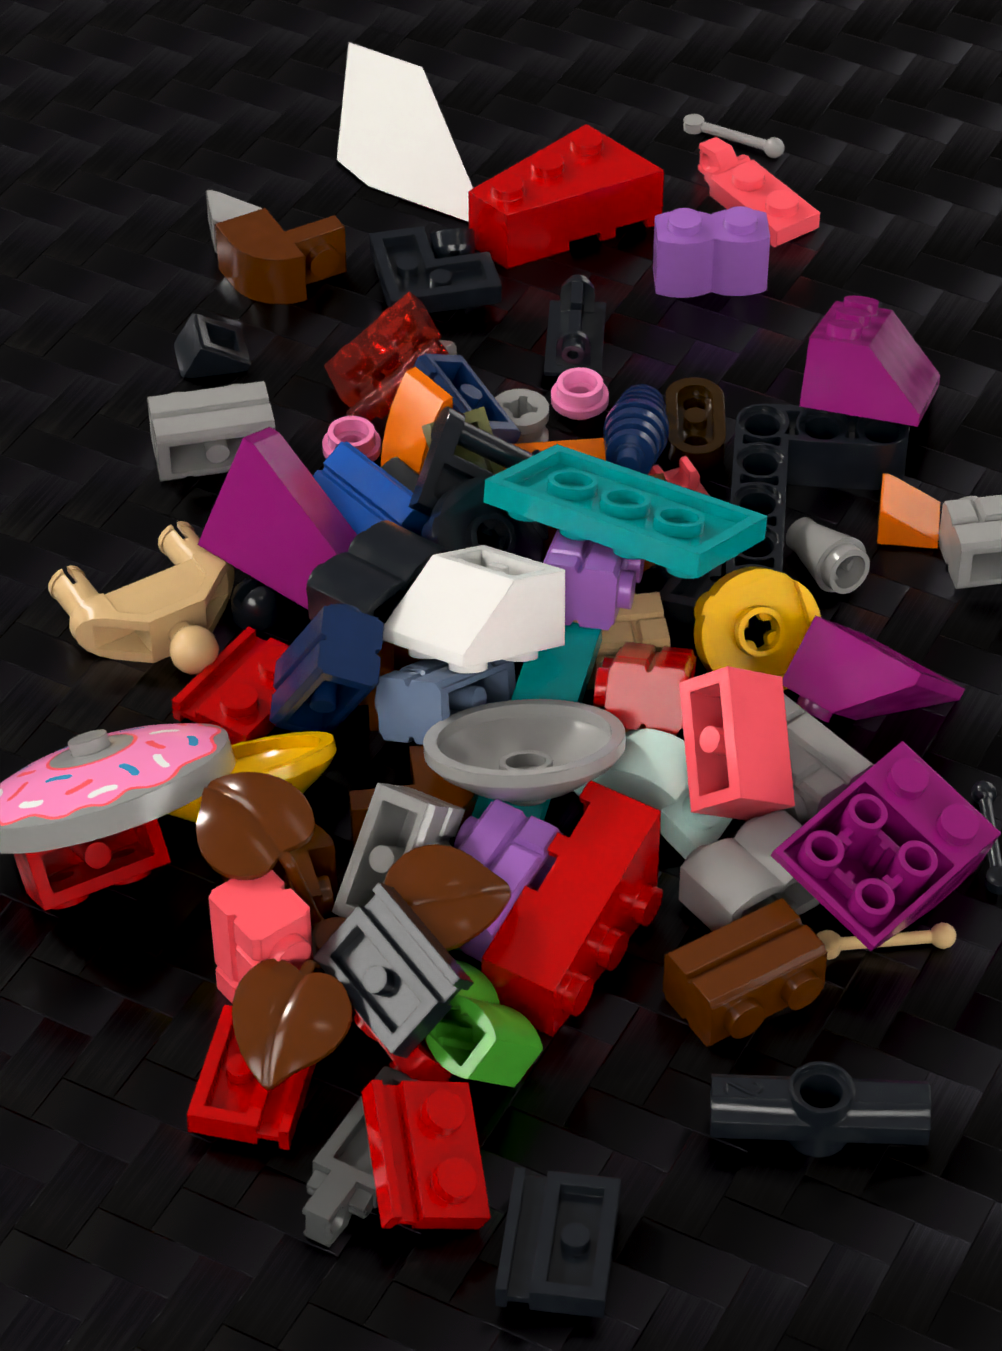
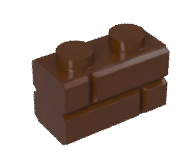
[663,898,828,1047]

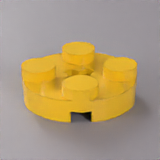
[694,567,821,691]

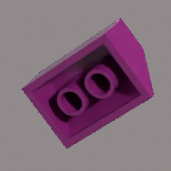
[799,295,940,427]

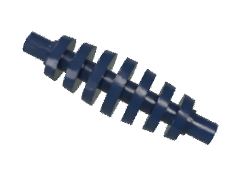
[603,384,669,474]

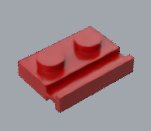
[172,626,289,745]
[187,1005,316,1150]
[361,1080,491,1229]

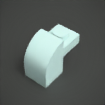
[574,728,732,859]

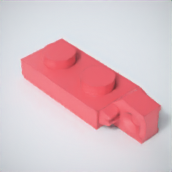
[698,137,820,248]

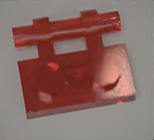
[324,291,448,421]

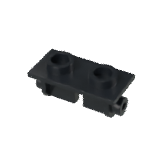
[544,274,606,377]

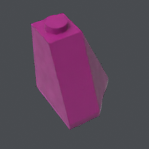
[197,427,357,610]

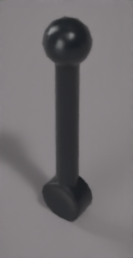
[971,780,1002,895]

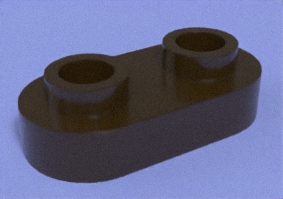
[665,377,726,472]

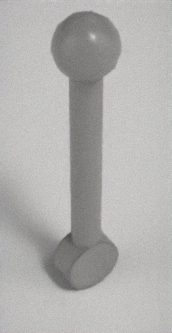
[683,114,785,158]

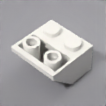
[383,545,565,673]

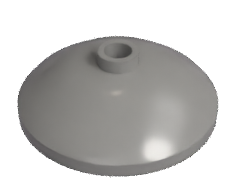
[423,699,626,806]

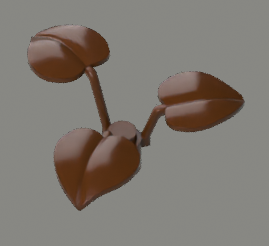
[196,772,511,1091]

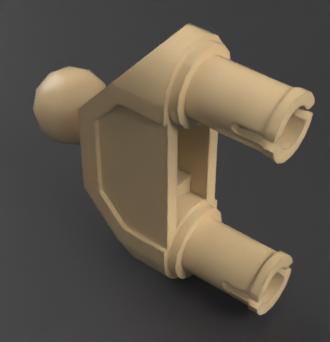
[48,521,235,675]

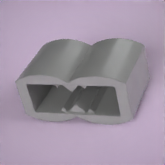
[679,810,820,932]

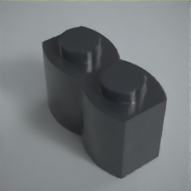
[306,520,447,644]

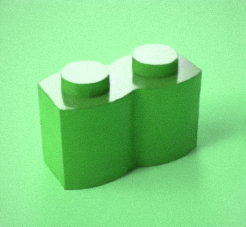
[425,960,543,1088]

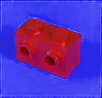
[13,819,171,911]

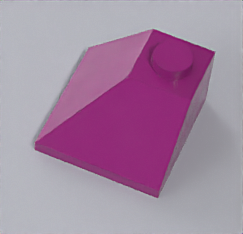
[782,615,965,722]

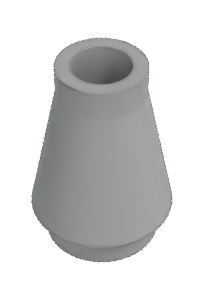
[785,517,870,594]

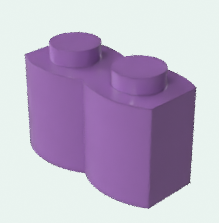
[653,206,770,298]

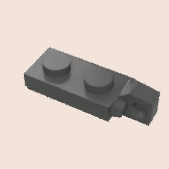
[303,1066,419,1247]

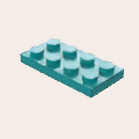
[484,444,768,579]

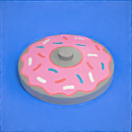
[0,723,236,854]

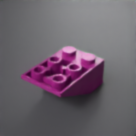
[770,741,1001,951]

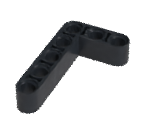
[725,403,910,647]

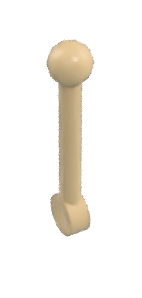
[817,922,956,960]

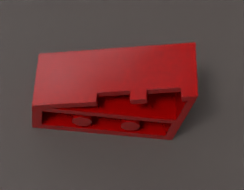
[468,124,664,269]

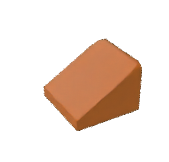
[877,473,941,549]

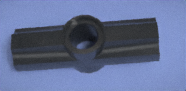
[710,1061,931,1157]

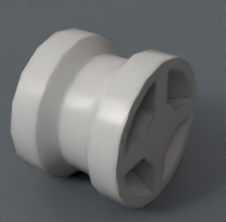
[495,389,549,444]

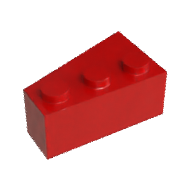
[482,780,663,1037]

